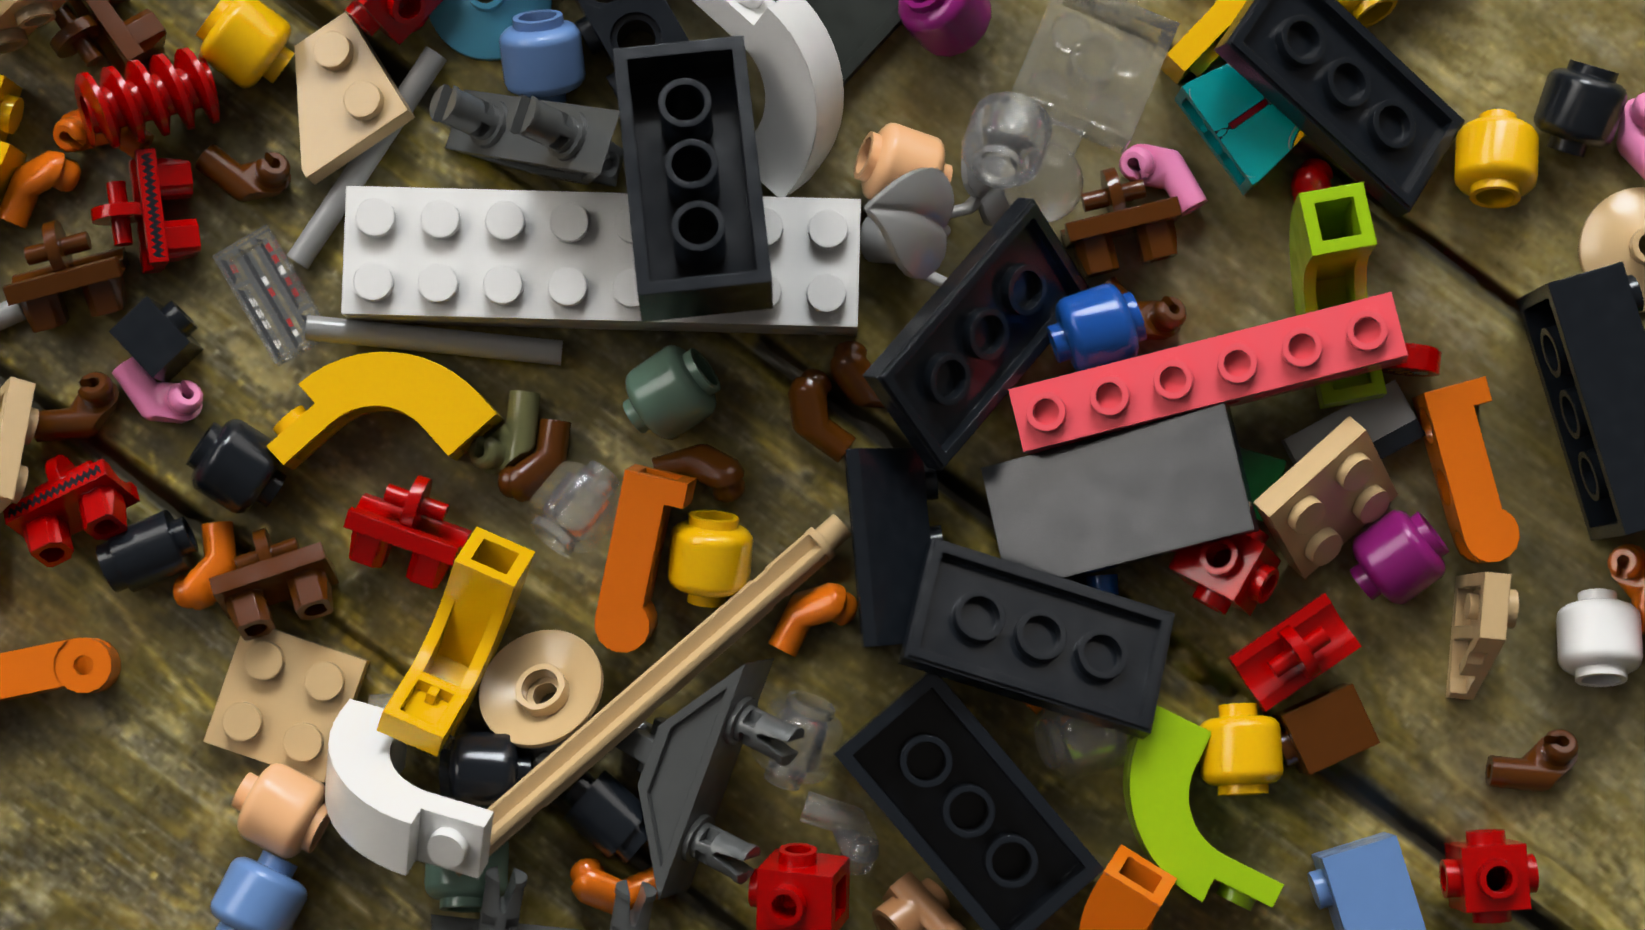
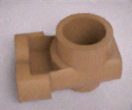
[872,871,967,930]

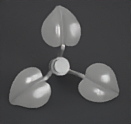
[860,117,1026,287]

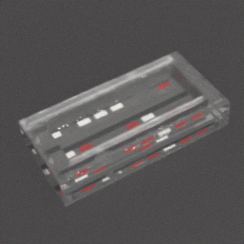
[212,224,323,367]

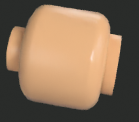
[854,123,953,200]
[232,763,330,859]

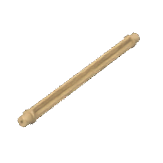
[455,514,852,877]

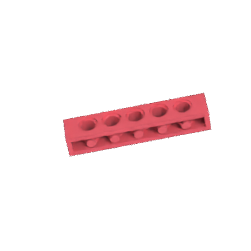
[1008,292,1408,455]

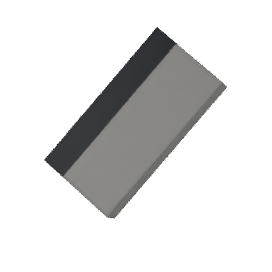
[1281,380,1426,465]

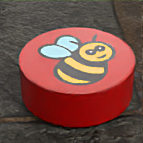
[1382,343,1442,377]

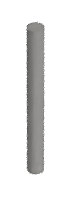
[286,46,447,270]
[305,315,563,366]

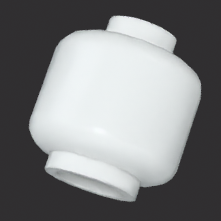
[1556,588,1643,687]

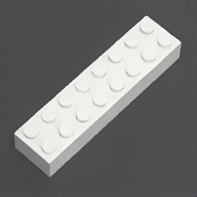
[341,186,861,336]

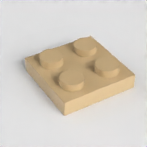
[1253,416,1398,579]
[203,629,370,783]

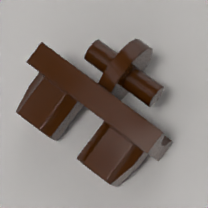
[50,0,166,79]
[1060,167,1182,279]
[3,220,130,333]
[209,528,339,641]

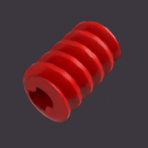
[74,47,220,149]

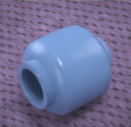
[499,9,586,103]
[210,850,308,930]

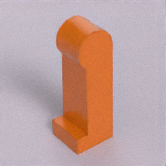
[1412,376,1520,564]
[595,464,697,653]
[0,637,121,702]

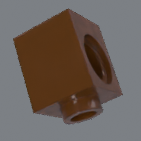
[1272,683,1380,775]

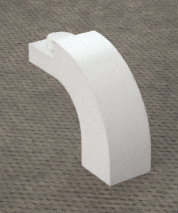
[693,0,844,197]
[325,699,494,879]

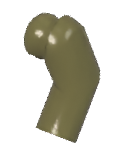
[469,390,541,474]

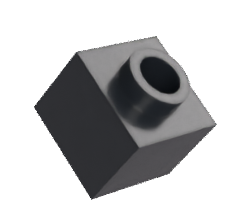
[109,296,204,383]

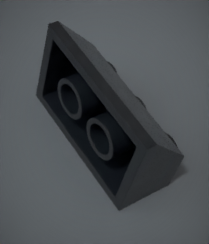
[844,447,943,648]

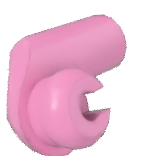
[1119,144,1208,216]
[112,357,203,424]

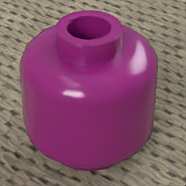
[898,0,992,57]
[1350,510,1450,605]

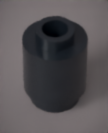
[96,510,198,593]
[562,770,647,864]

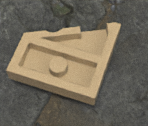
[294,12,416,185]
[1446,572,1519,700]

